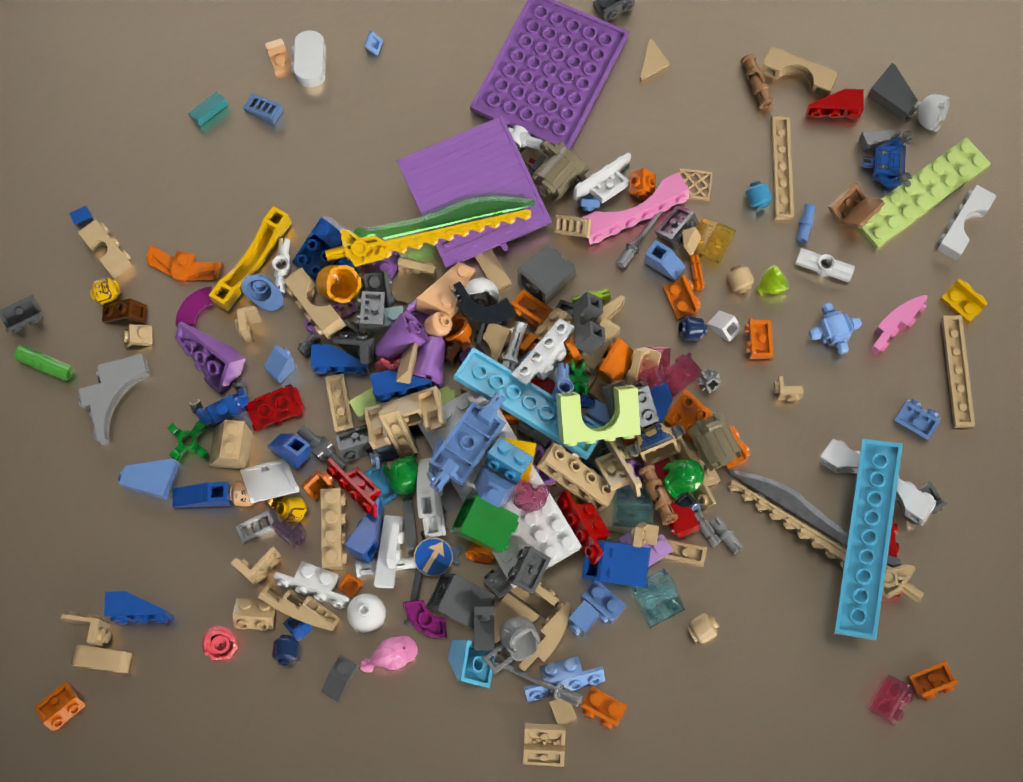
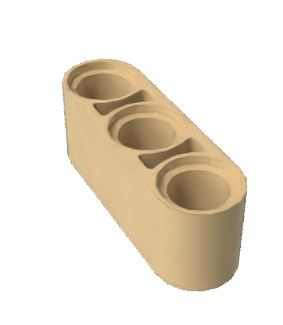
[71,644,132,674]

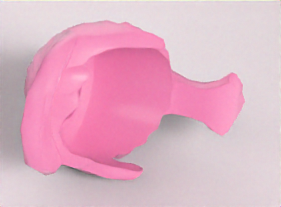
[360,636,418,673]

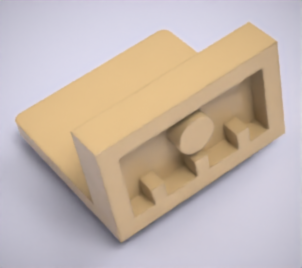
[231,547,281,586]

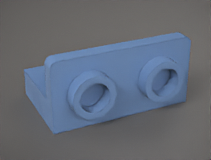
[894,398,941,440]
[581,581,627,624]

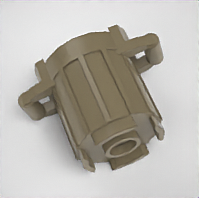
[531,141,589,202]
[688,412,742,472]

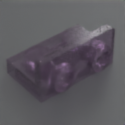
[271,519,306,548]

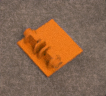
[664,389,713,443]

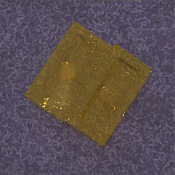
[685,218,736,264]

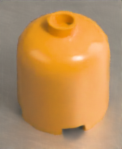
[316,265,361,303]

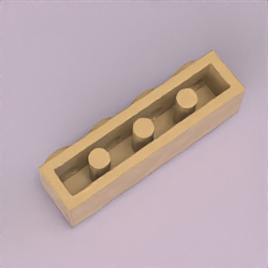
[536,443,617,513]
[321,488,347,571]

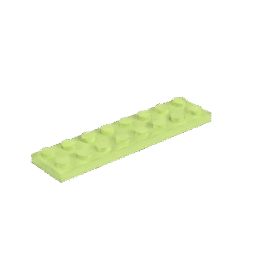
[858,137,991,249]

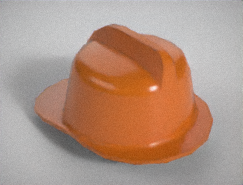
[443,313,472,344]

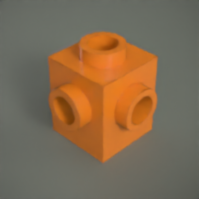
[629,168,656,199]

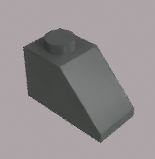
[321,655,360,702]

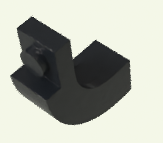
[452,281,517,324]

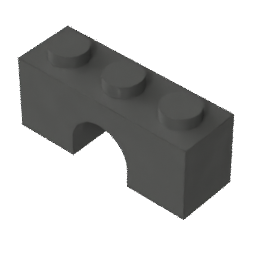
[573,291,606,355]

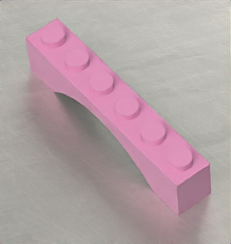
[581,172,689,245]

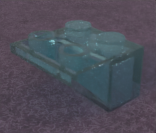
[612,487,653,527]
[630,569,685,628]

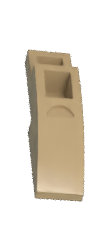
[518,601,572,671]

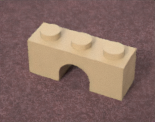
[77,219,132,279]

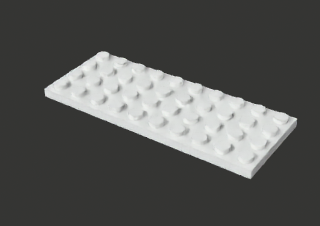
[418,390,582,589]

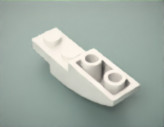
[417,458,446,538]

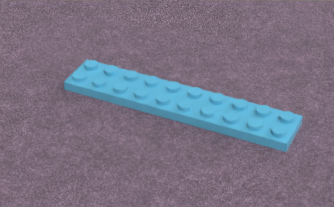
[835,439,903,641]

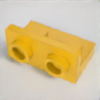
[940,278,988,324]

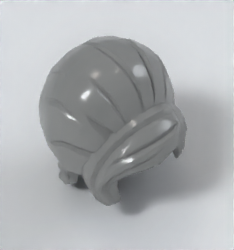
[500,616,540,661]

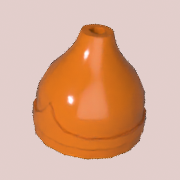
[465,542,495,564]

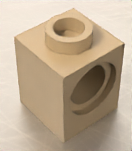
[549,696,577,725]

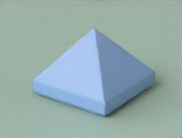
[364,31,383,56]

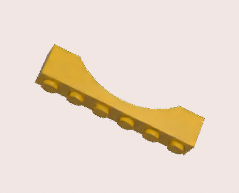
[209,206,292,312]

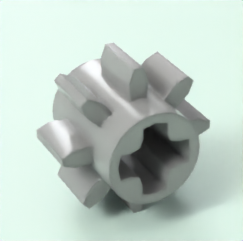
[696,368,722,393]

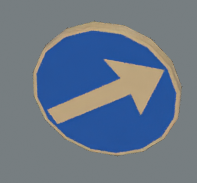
[414,537,453,577]

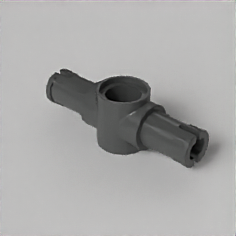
[297,425,347,470]

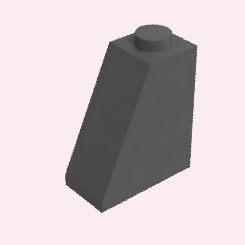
[867,63,918,121]

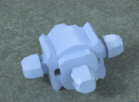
[808,303,862,355]

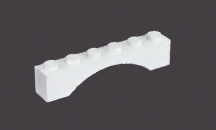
[820,439,936,526]

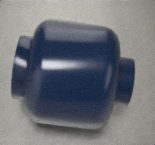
[678,316,708,341]
[272,635,300,666]

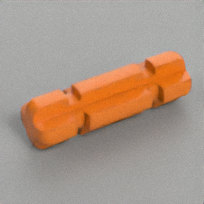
[689,254,705,291]

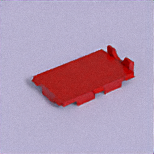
[245,384,305,432]

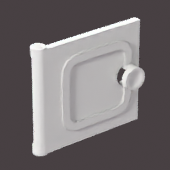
[240,459,299,504]

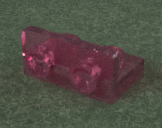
[659,352,702,397]
[869,674,914,726]

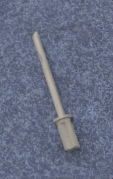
[616,211,662,268]
[494,660,583,707]

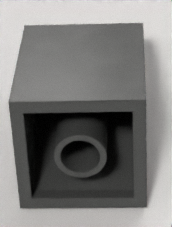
[517,245,576,305]
[426,573,495,631]

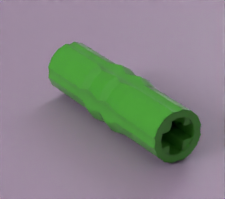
[14,345,73,381]

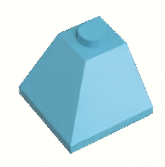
[448,640,495,688]

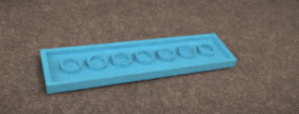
[453,347,602,460]

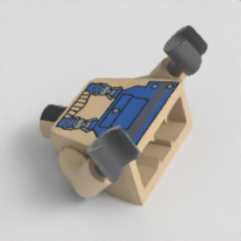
[626,423,686,466]

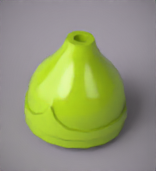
[756,265,789,294]

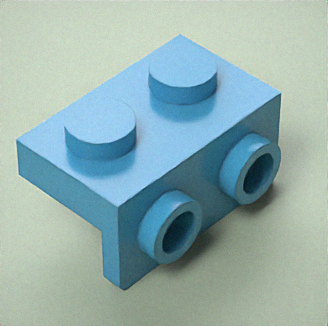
[485,437,534,483]

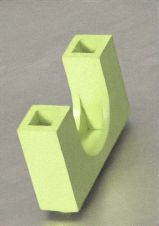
[556,385,641,446]

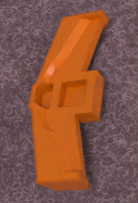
[146,245,223,282]

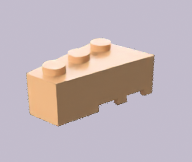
[416,262,476,321]

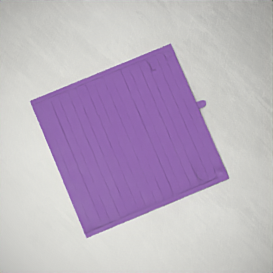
[397,116,552,268]

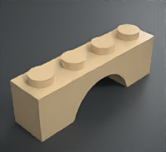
[761,46,839,98]
[284,267,346,339]
[460,323,511,394]

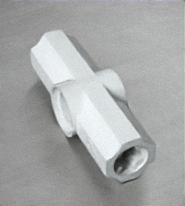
[795,248,855,283]

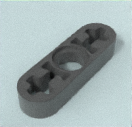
[402,497,418,554]

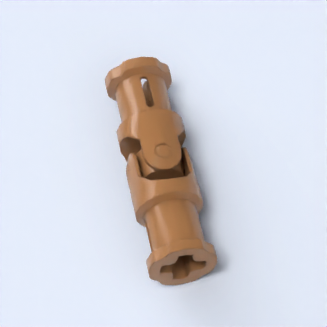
[740,54,775,109]
[638,465,678,525]

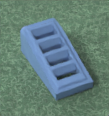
[243,93,284,125]

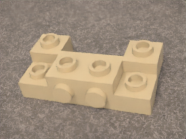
[364,386,447,450]

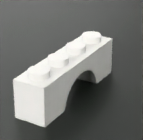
[937,185,997,261]

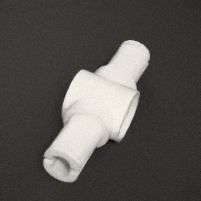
[508,125,544,151]
[272,238,292,295]

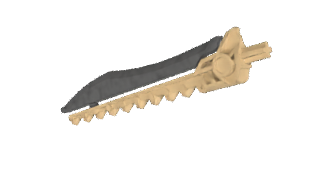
[728,468,924,603]

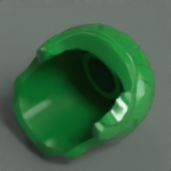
[383,454,419,495]
[663,459,705,499]

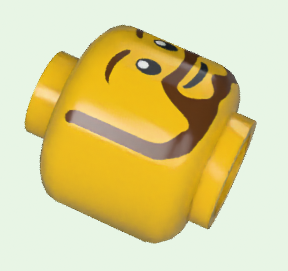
[90,277,120,304]
[276,496,307,522]

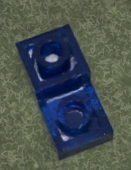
[578,393,595,410]

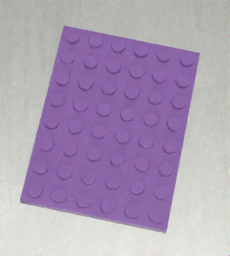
[470,0,630,150]

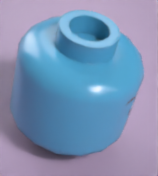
[746,181,772,210]

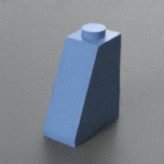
[118,459,180,500]
[474,465,518,508]

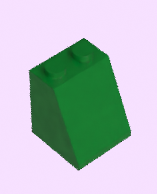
[450,494,519,553]

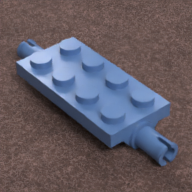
[429,392,506,492]

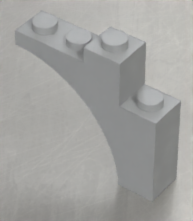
[77,353,150,445]

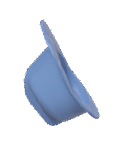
[241,274,283,311]

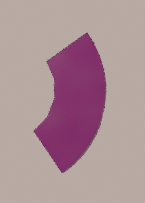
[175,286,213,327]
[403,600,447,639]

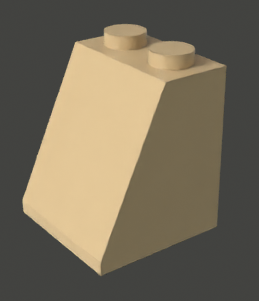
[208,420,253,470]

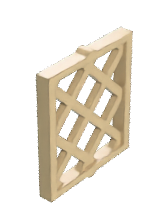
[679,168,713,201]

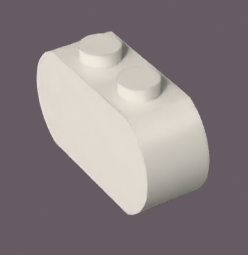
[291,30,326,87]

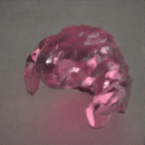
[513,482,549,512]

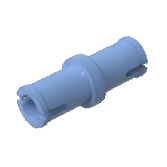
[796,204,816,243]

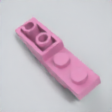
[870,295,928,356]

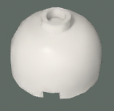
[916,94,950,132]
[461,277,499,306]
[347,593,386,634]

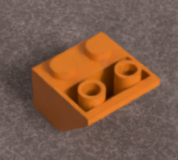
[596,337,634,384]

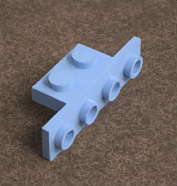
[524,656,605,702]

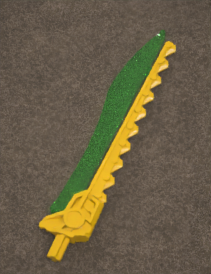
[325,196,535,267]

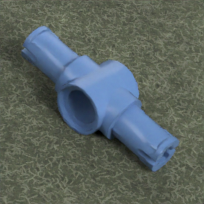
[552,363,574,418]

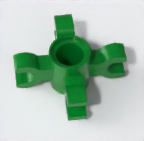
[569,359,588,403]
[167,420,209,462]

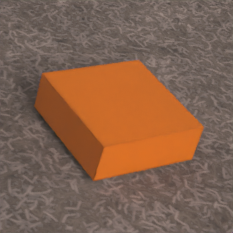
[337,572,364,599]

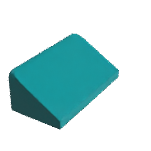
[188,92,228,126]

